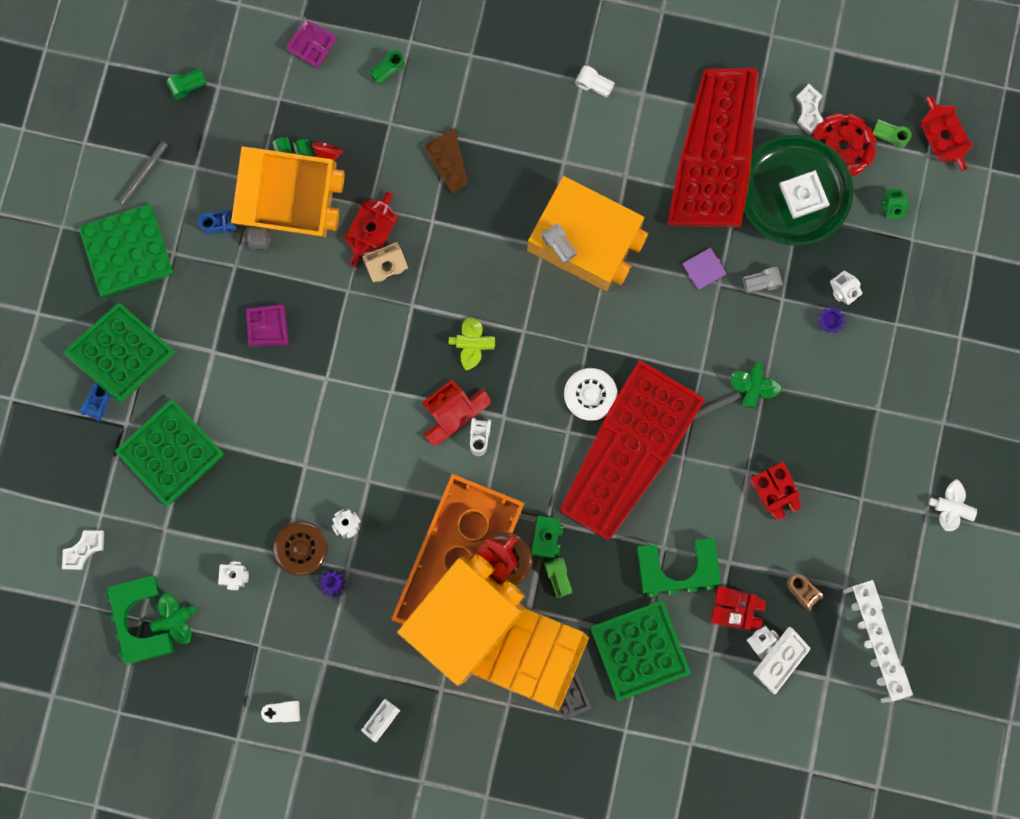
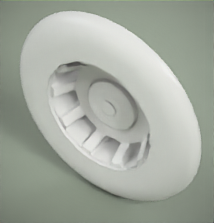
[564,368,617,420]

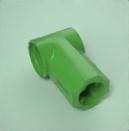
[873,120,911,149]
[544,557,572,598]

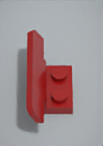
[422,380,490,445]

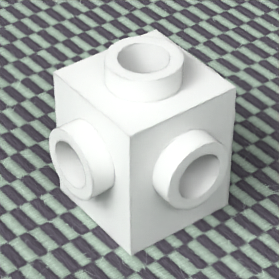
[830,271,862,305]
[331,509,361,539]
[218,562,249,590]
[747,626,780,661]

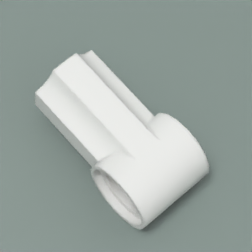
[575,66,615,98]

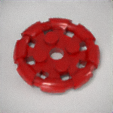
[811,113,877,177]

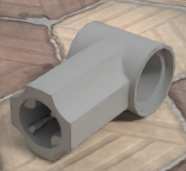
[541,223,577,264]
[743,267,783,294]

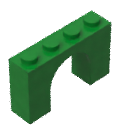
[636,538,721,597]
[106,575,175,665]

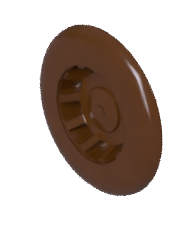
[273,521,328,576]
[488,532,532,586]

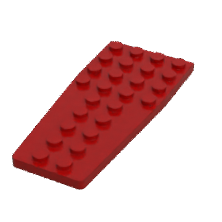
[668,68,759,227]
[560,360,705,540]

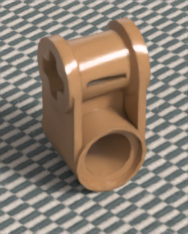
[787,574,824,611]

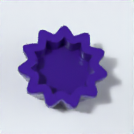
[818,307,846,334]
[318,569,346,597]

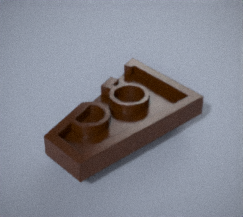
[423,128,468,194]

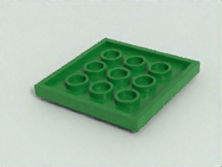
[79,204,174,298]
[64,302,175,404]
[115,399,225,507]
[590,600,691,702]

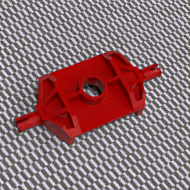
[920,95,974,172]
[345,191,398,268]
[470,534,519,585]

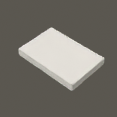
[753,627,811,694]

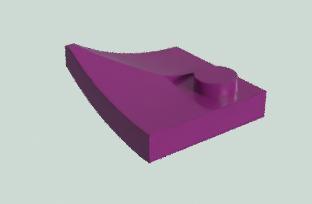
[286,20,337,69]
[246,304,289,347]

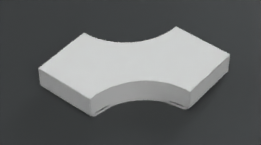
[795,84,823,135]
[62,530,104,570]

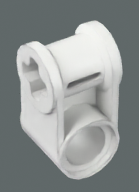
[470,418,491,456]
[261,701,300,722]

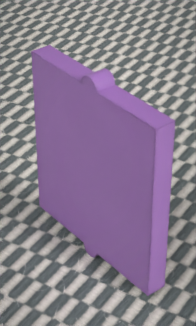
[682,248,726,290]

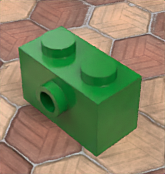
[531,516,564,559]

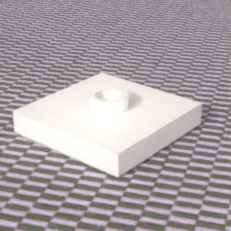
[779,170,830,219]

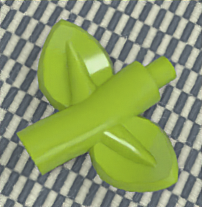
[449,318,495,370]

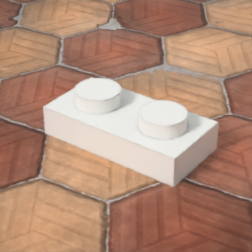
[361,699,400,742]

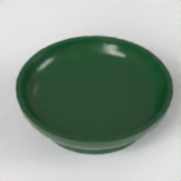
[744,135,853,246]

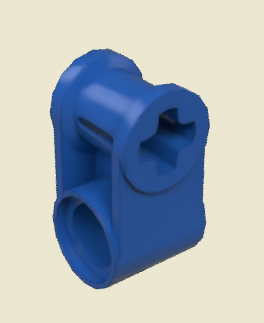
[199,210,237,235]
[81,383,112,422]

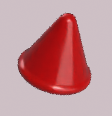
[312,142,343,161]

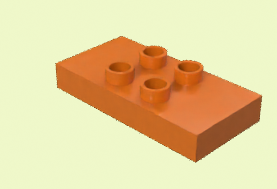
[391,474,524,625]

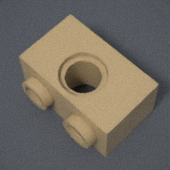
[362,242,408,282]

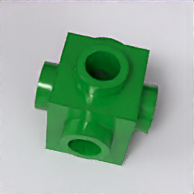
[881,189,910,220]

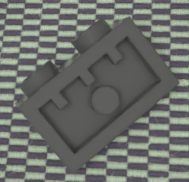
[559,672,592,720]

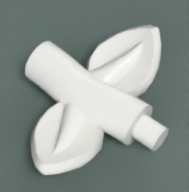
[929,479,977,531]

